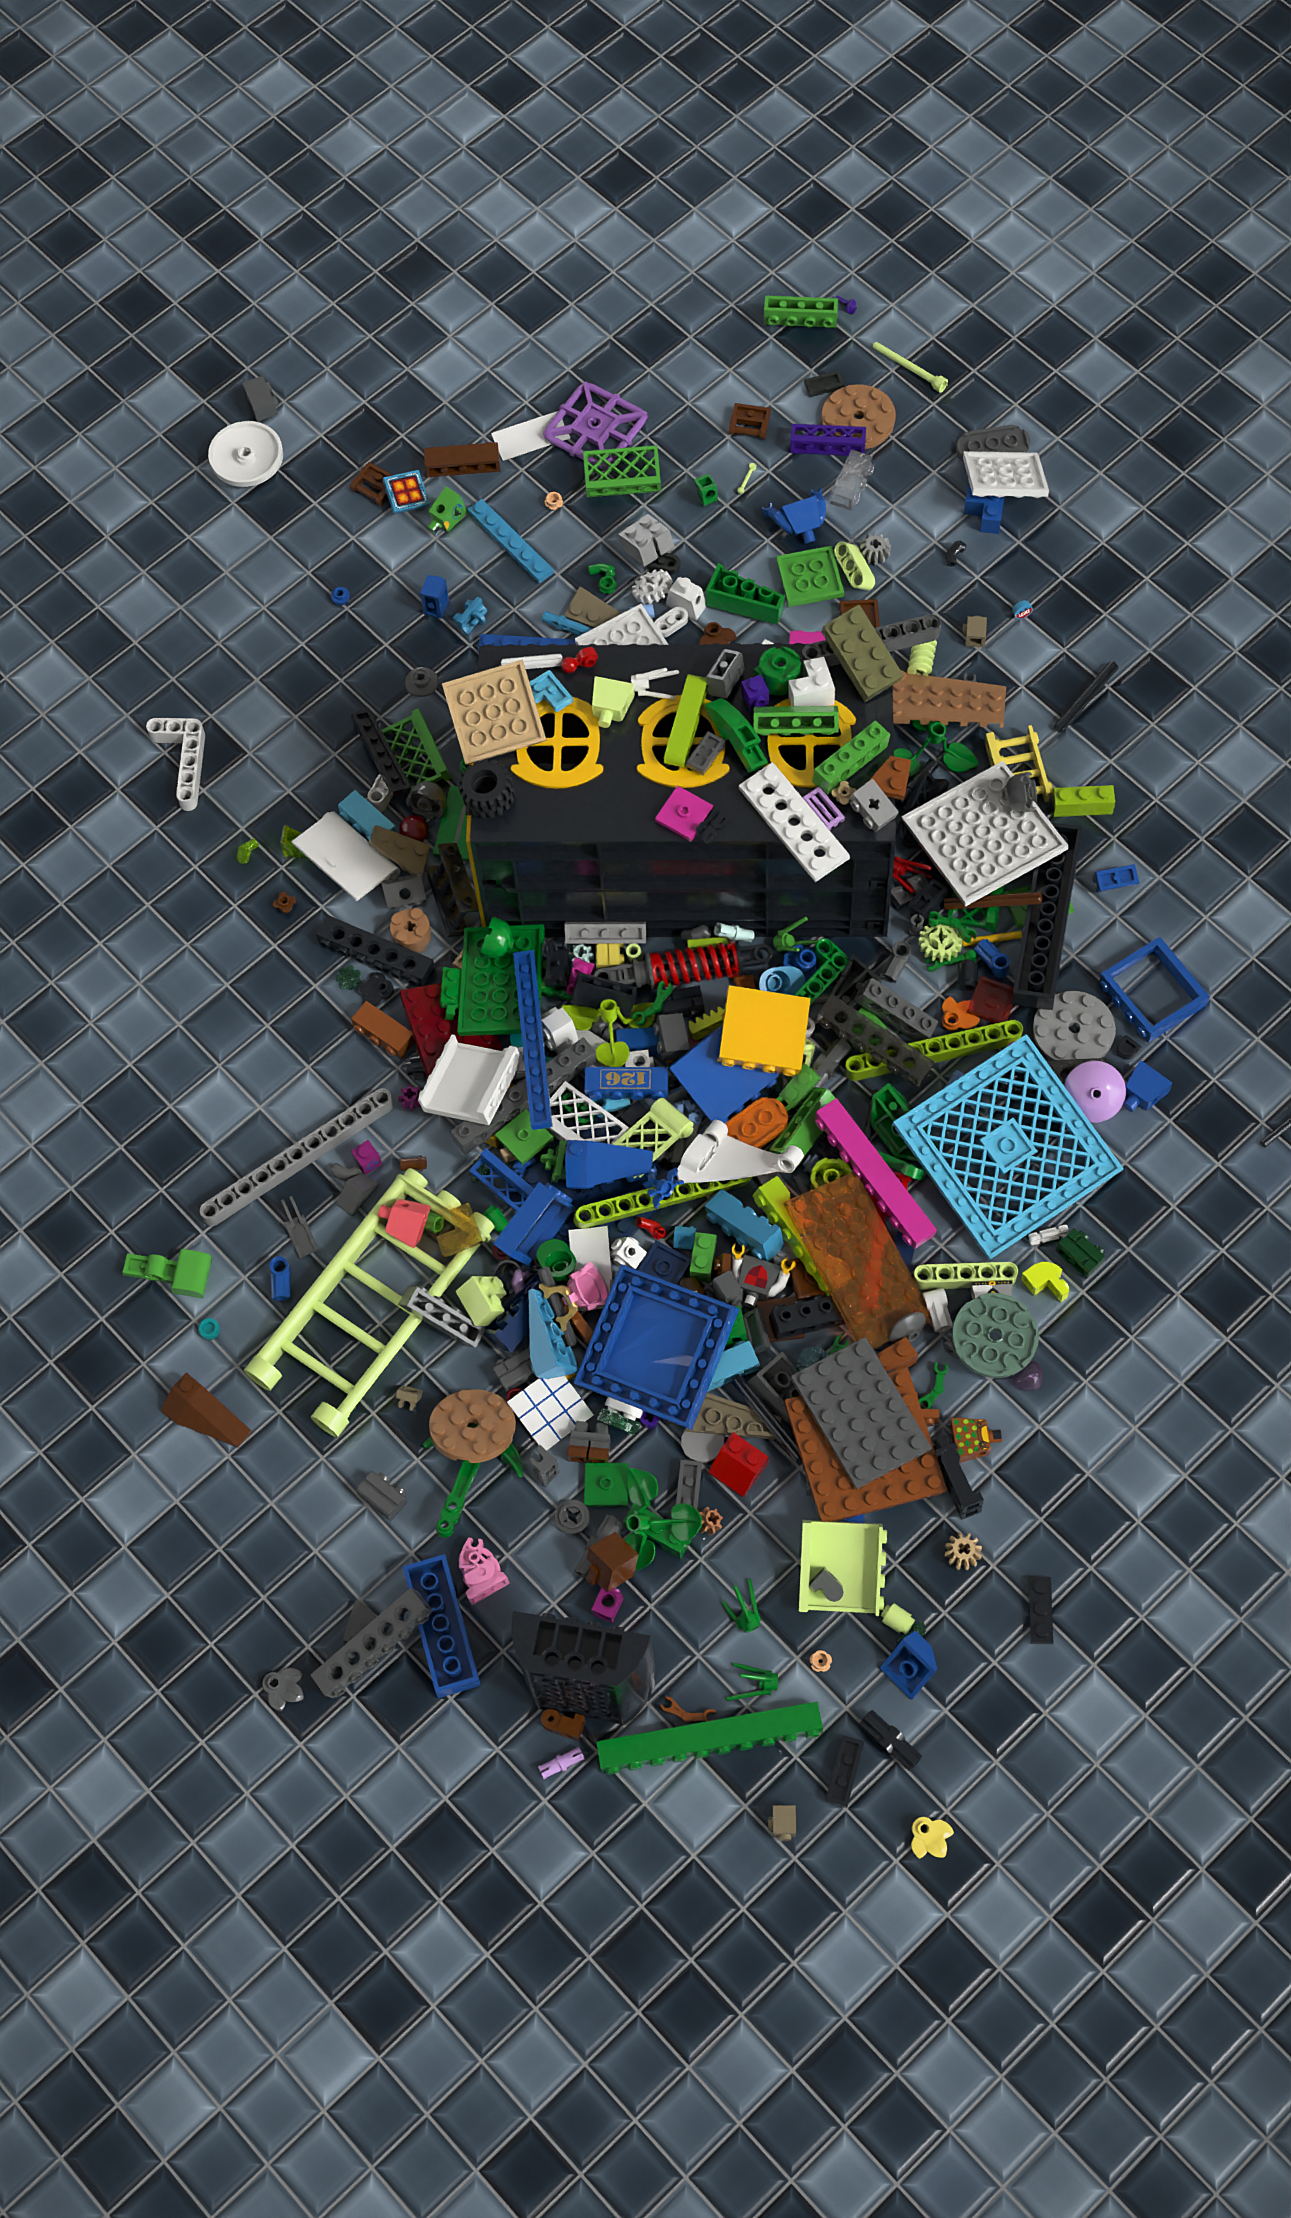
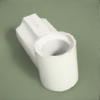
[922,1288,953,1333]

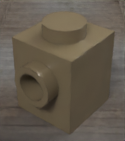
[962,616,987,648]
[768,1806,796,1841]

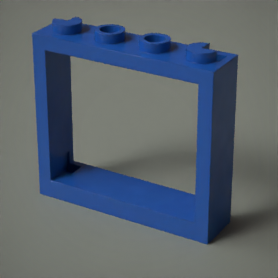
[1099,937,1210,1043]
[493,1182,576,1267]

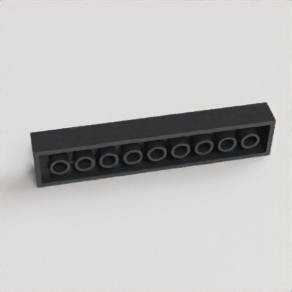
[1012,822,1082,1010]

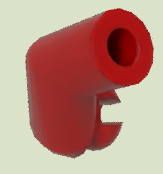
[636,1217,666,1239]

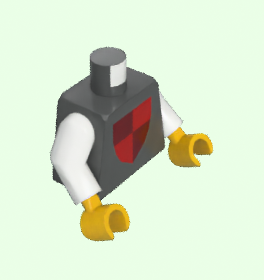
[731,1243,796,1308]

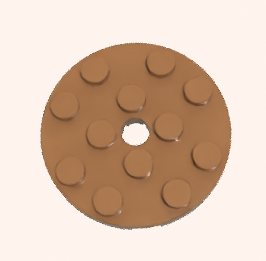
[821,385,896,449]
[429,1389,516,1463]

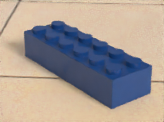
[402,1554,481,1698]

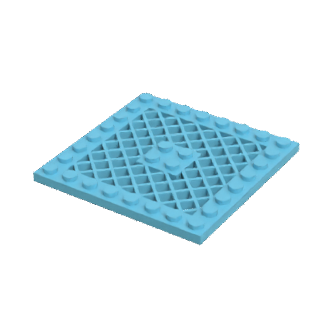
[892,1034,1124,1260]

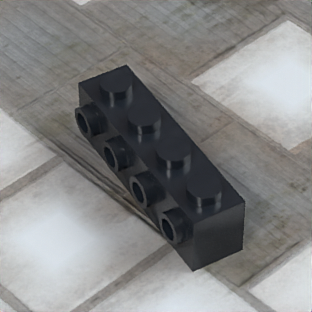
[769,1291,860,1340]

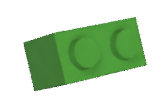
[690,1232,717,1283]

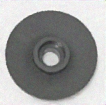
[889,1312,926,1344]

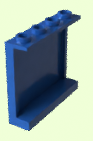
[668,1024,779,1124]

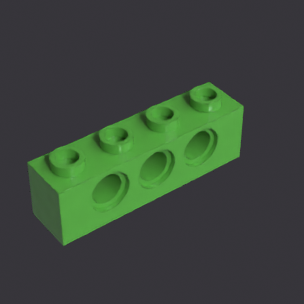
[812,720,890,795]

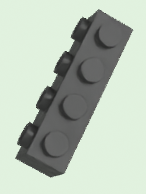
[398,1285,486,1348]

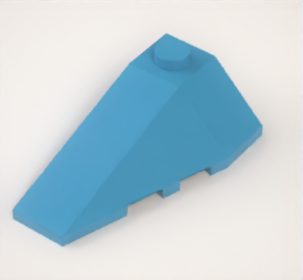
[529,1289,579,1379]

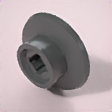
[404,667,439,697]

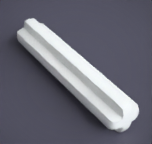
[501,654,562,669]

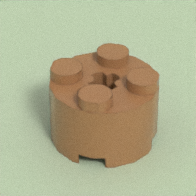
[390,908,432,953]

